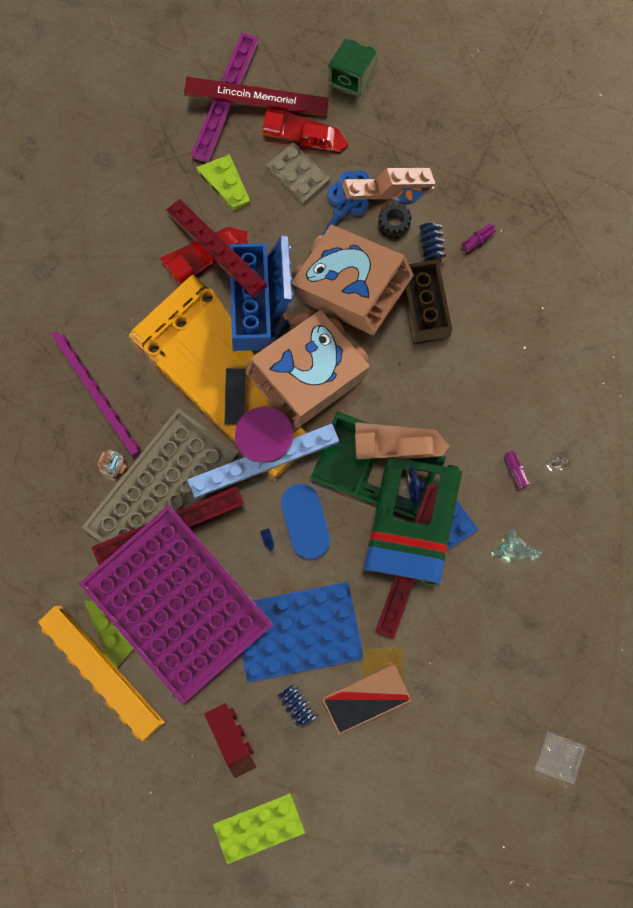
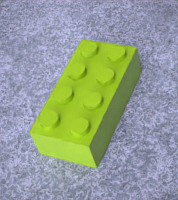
[213,794,305,864]

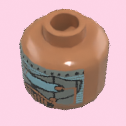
[97,450,127,478]

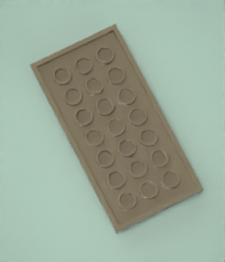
[82,408,239,542]

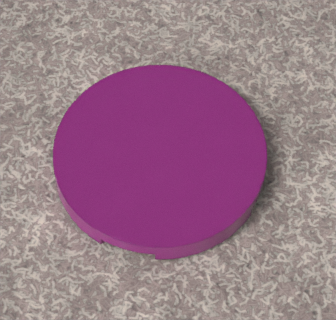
[235,407,293,463]

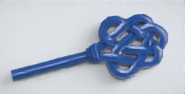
[308,170,370,257]

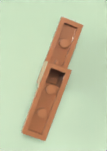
[342,168,435,200]

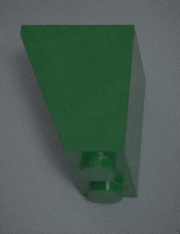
[328,39,378,96]

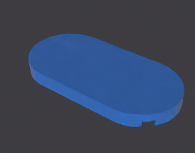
[281,484,330,560]

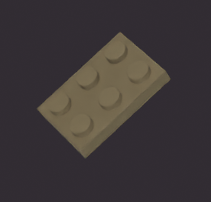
[267,143,330,204]

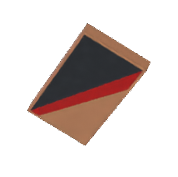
[322,663,412,735]

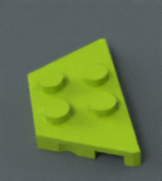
[84,600,134,669]

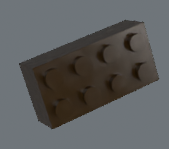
[404,259,453,342]

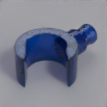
[260,528,274,550]

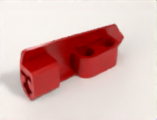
[262,108,349,152]
[160,226,248,285]

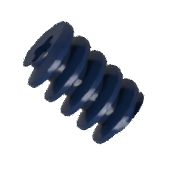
[419,223,447,262]
[276,684,318,730]

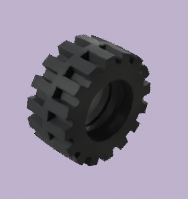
[378,202,412,238]

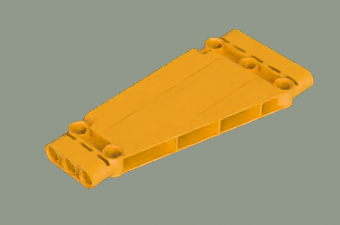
[129,275,306,478]

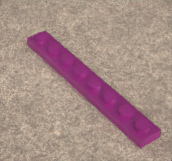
[191,32,258,163]
[51,330,141,460]

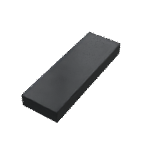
[224,368,245,426]

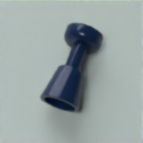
[258,317,290,352]

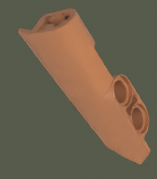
[355,422,450,459]

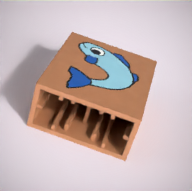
[291,224,414,335]
[245,310,370,431]

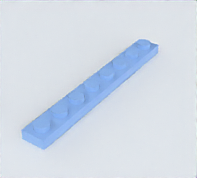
[188,424,339,499]

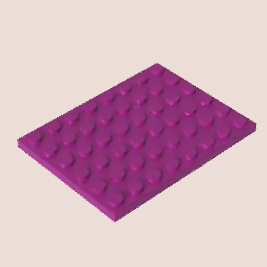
[79,505,273,705]

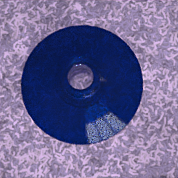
[408,468,424,506]

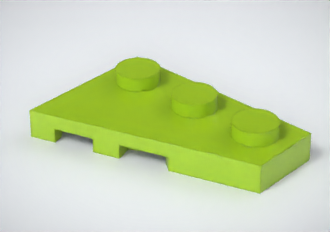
[196,154,251,210]

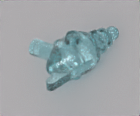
[492,530,542,559]

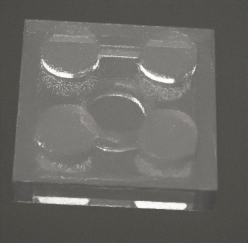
[534,732,586,785]

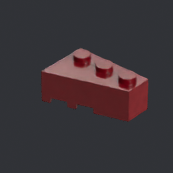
[204,703,257,778]

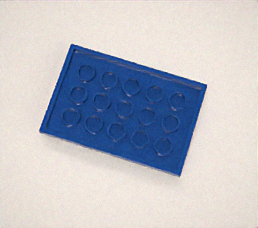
[242,582,364,683]

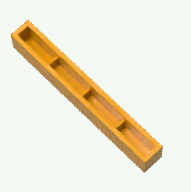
[38,606,165,741]

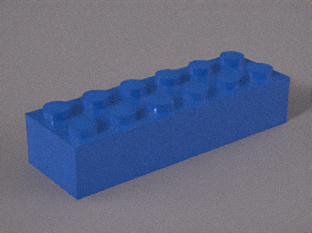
[229,243,271,351]

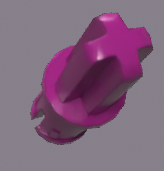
[461,223,496,252]
[504,451,530,489]

